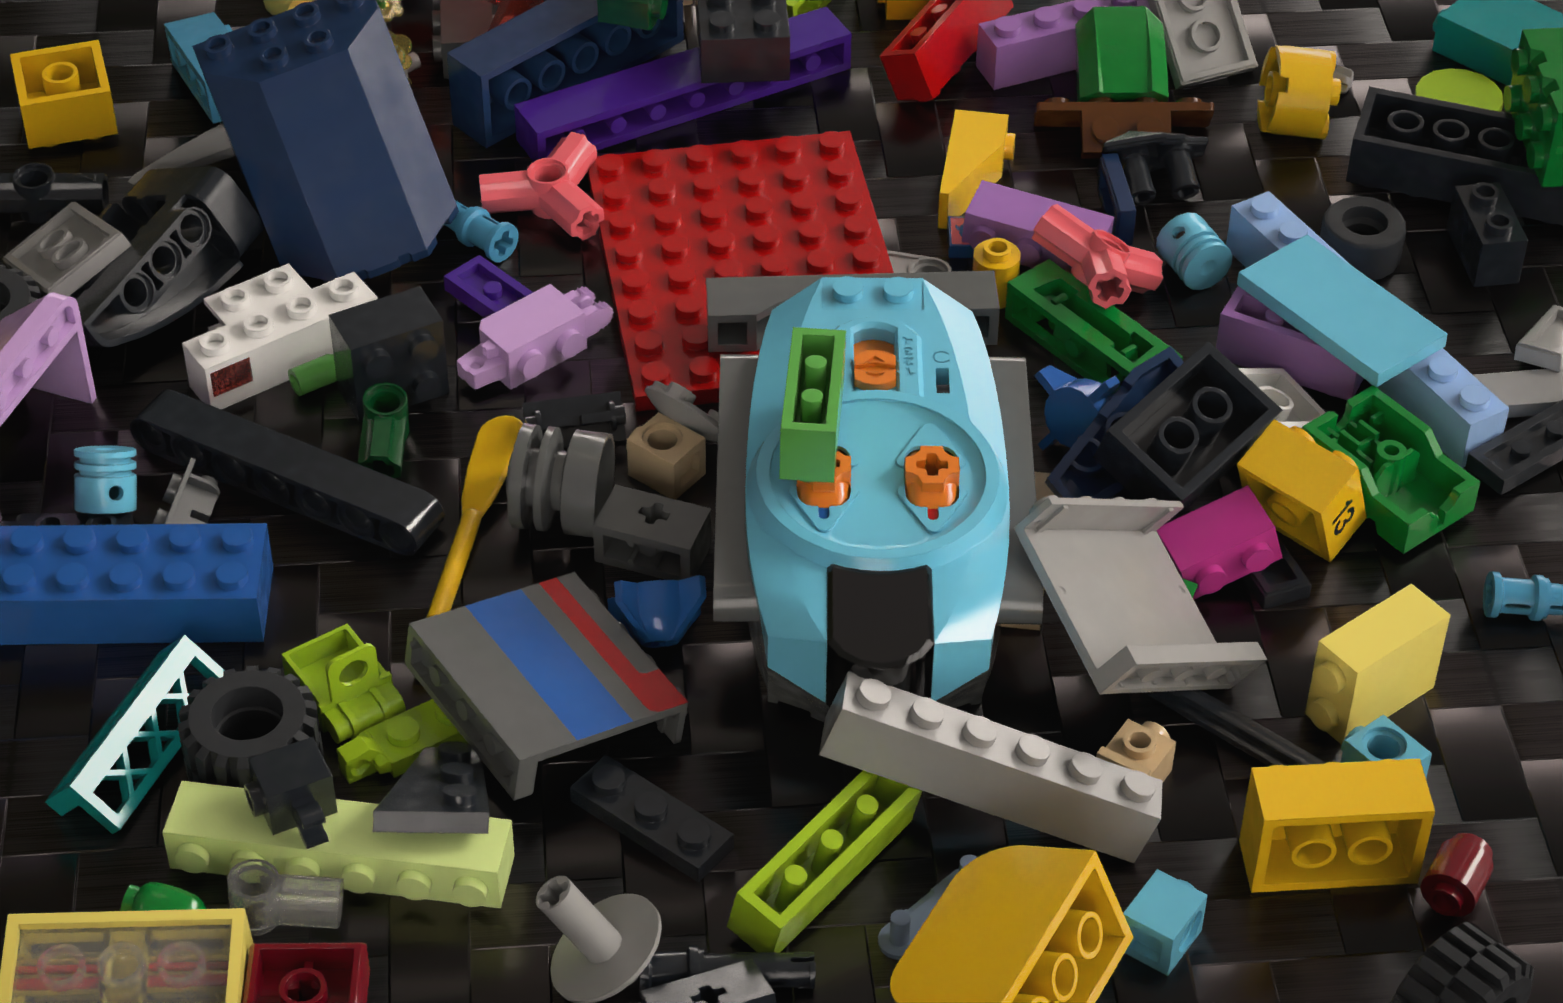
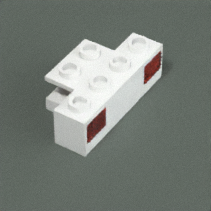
[182,263,378,409]

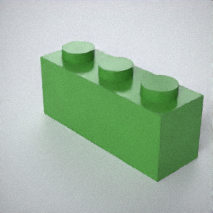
[779,327,846,483]

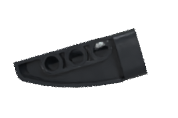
[70,166,264,347]

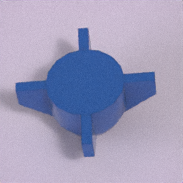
[1034,365,1120,451]
[607,575,707,648]

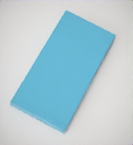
[1237,234,1448,387]

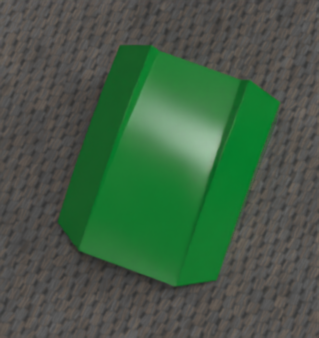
[1075,6,1169,102]

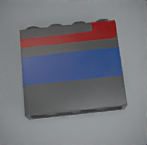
[404,572,688,800]

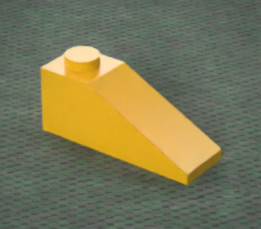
[938,109,1016,229]

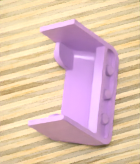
[0,292,97,521]

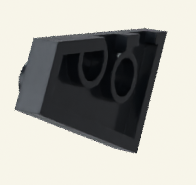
[373,741,489,834]

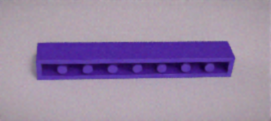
[514,7,852,162]

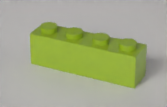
[727,770,922,953]

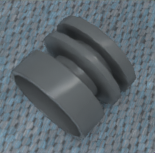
[506,423,615,538]

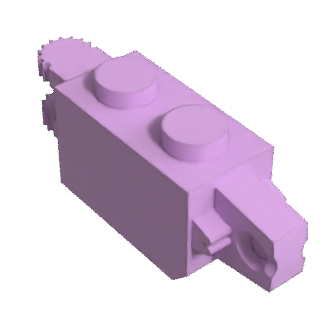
[457,284,614,389]

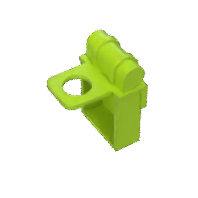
[281,623,406,744]

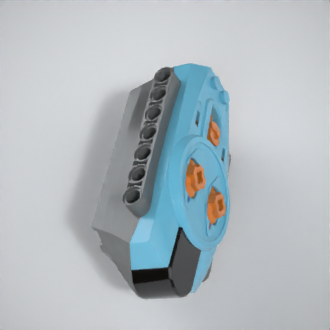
[713,276,1043,722]

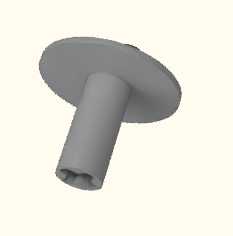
[536,876,662,1003]

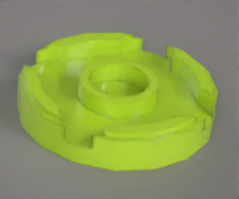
[1414,68,1503,112]

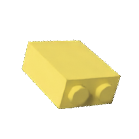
[1305,584,1450,745]

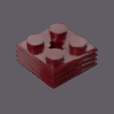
[242,942,370,1003]

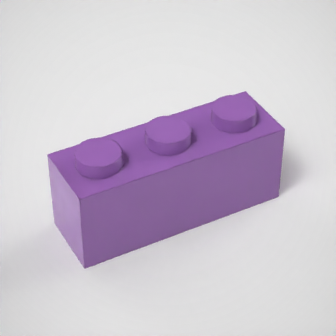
[962,180,1114,274]
[1216,286,1364,401]

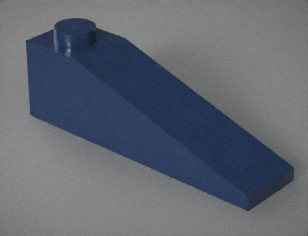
[1045,346,1184,499]

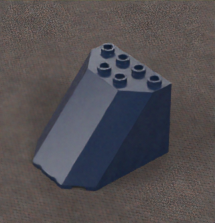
[192,0,459,284]

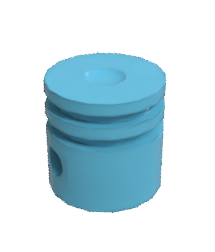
[1156,212,1233,290]
[74,445,137,514]

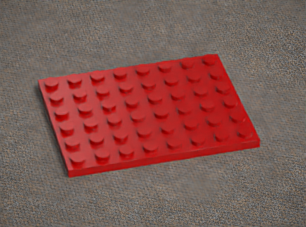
[586,131,894,412]

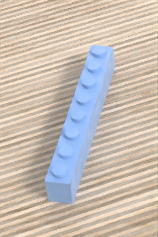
[1226,191,1509,468]

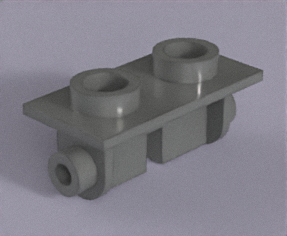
[153,458,220,524]

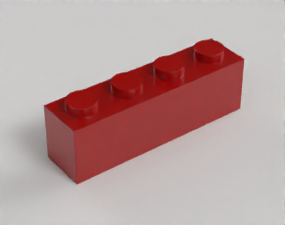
[880,0,1014,102]

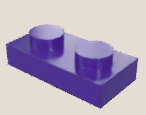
[444,255,533,318]

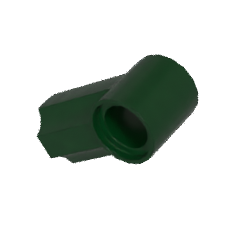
[358,382,409,479]

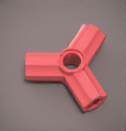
[479,132,604,241]
[1031,204,1164,309]

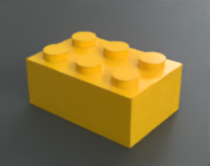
[1239,758,1435,893]

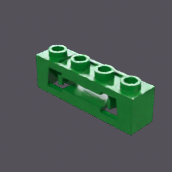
[1005,259,1183,391]

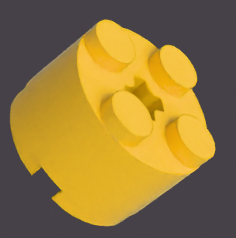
[1257,45,1341,139]

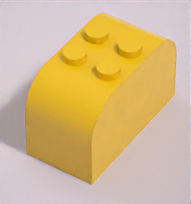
[890,845,1134,1003]

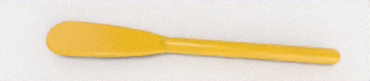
[426,415,523,618]

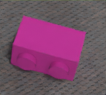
[1157,485,1283,600]

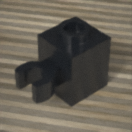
[244,737,338,849]

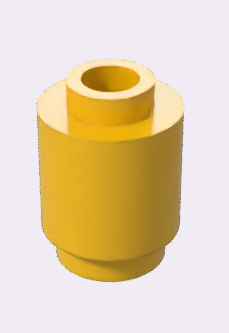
[972,238,1021,309]

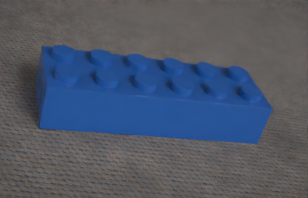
[0,523,273,645]

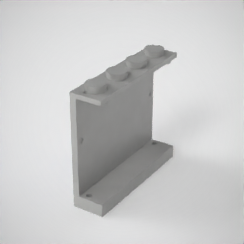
[1013,495,1267,694]

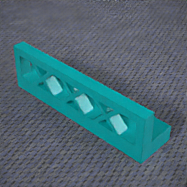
[45,635,225,834]

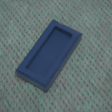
[1097,153,1136,246]

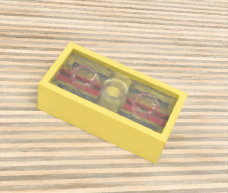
[0,908,254,1003]

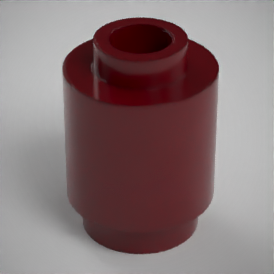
[1420,833,1494,917]

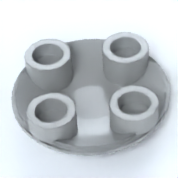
[645,381,719,443]

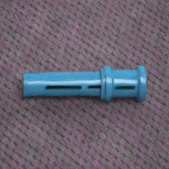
[444,200,519,263]
[1483,571,1563,621]

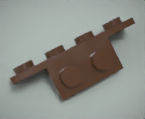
[1033,97,1214,159]

